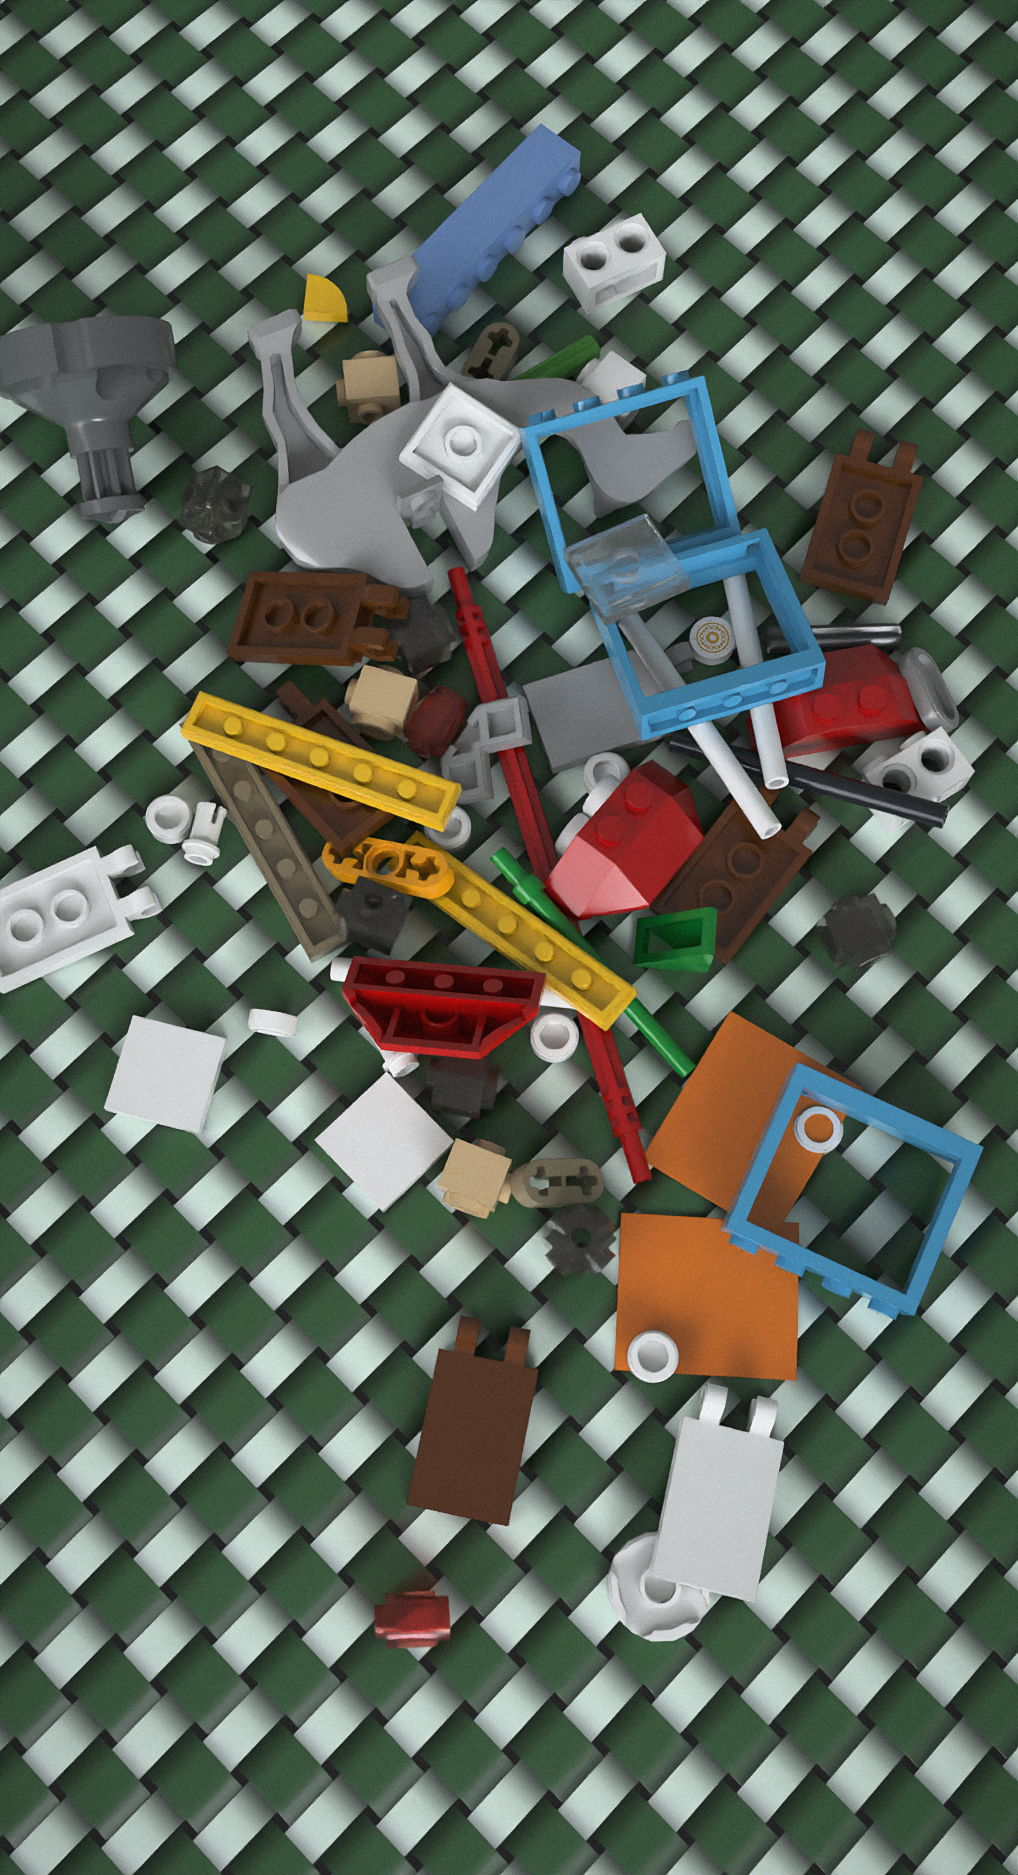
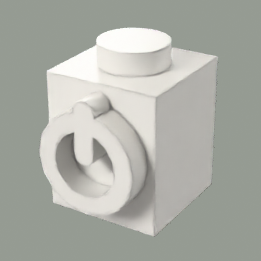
[576,350,646,426]

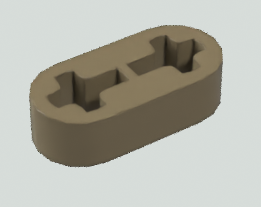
[461,322,520,381]
[510,1158,604,1208]

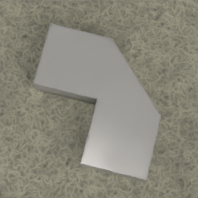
[440,695,532,806]

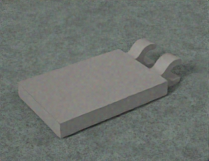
[522,641,695,774]

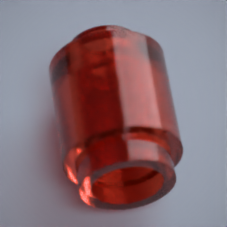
[403,686,468,758]
[374,1590,450,1650]

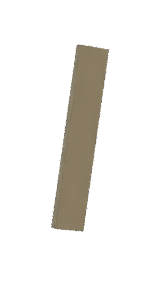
[179,722,353,963]

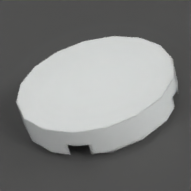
[607,1531,712,1642]

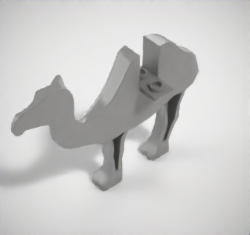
[247,255,697,597]

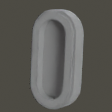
[898,647,959,733]

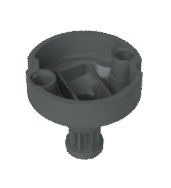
[0,315,180,524]

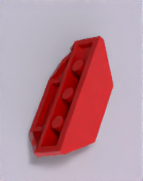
[744,644,930,759]
[543,759,704,921]
[341,956,547,1060]

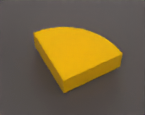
[303,273,348,323]

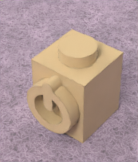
[336,350,401,425]
[345,664,419,741]
[437,1138,512,1219]

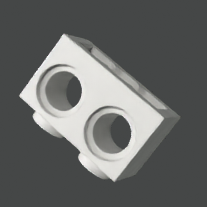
[563,213,666,315]
[861,726,975,835]

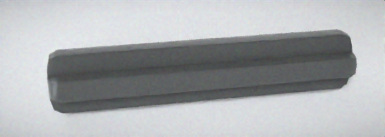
[764,623,902,654]

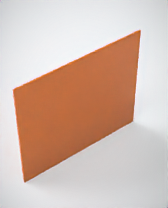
[645,1011,862,1235]
[614,1213,799,1381]

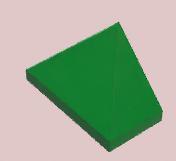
[633,907,718,973]

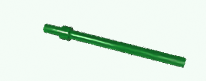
[490,846,696,1078]

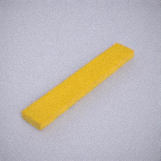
[180,691,462,832]
[386,830,637,1031]

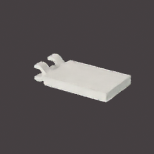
[0,844,163,994]
[649,1383,784,1602]

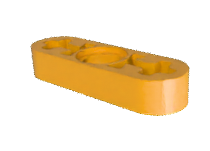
[322,837,455,899]

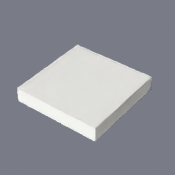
[399,382,522,511]
[104,1015,229,1135]
[315,1072,454,1213]

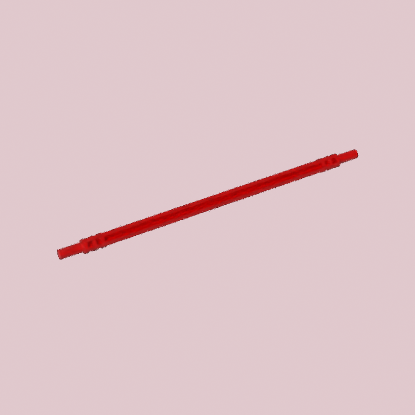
[447,567,652,1184]

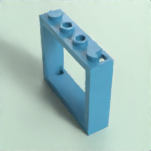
[518,370,742,594]
[588,528,826,741]
[720,1062,984,1320]

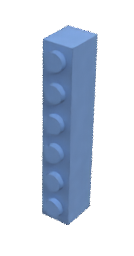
[372,124,581,338]

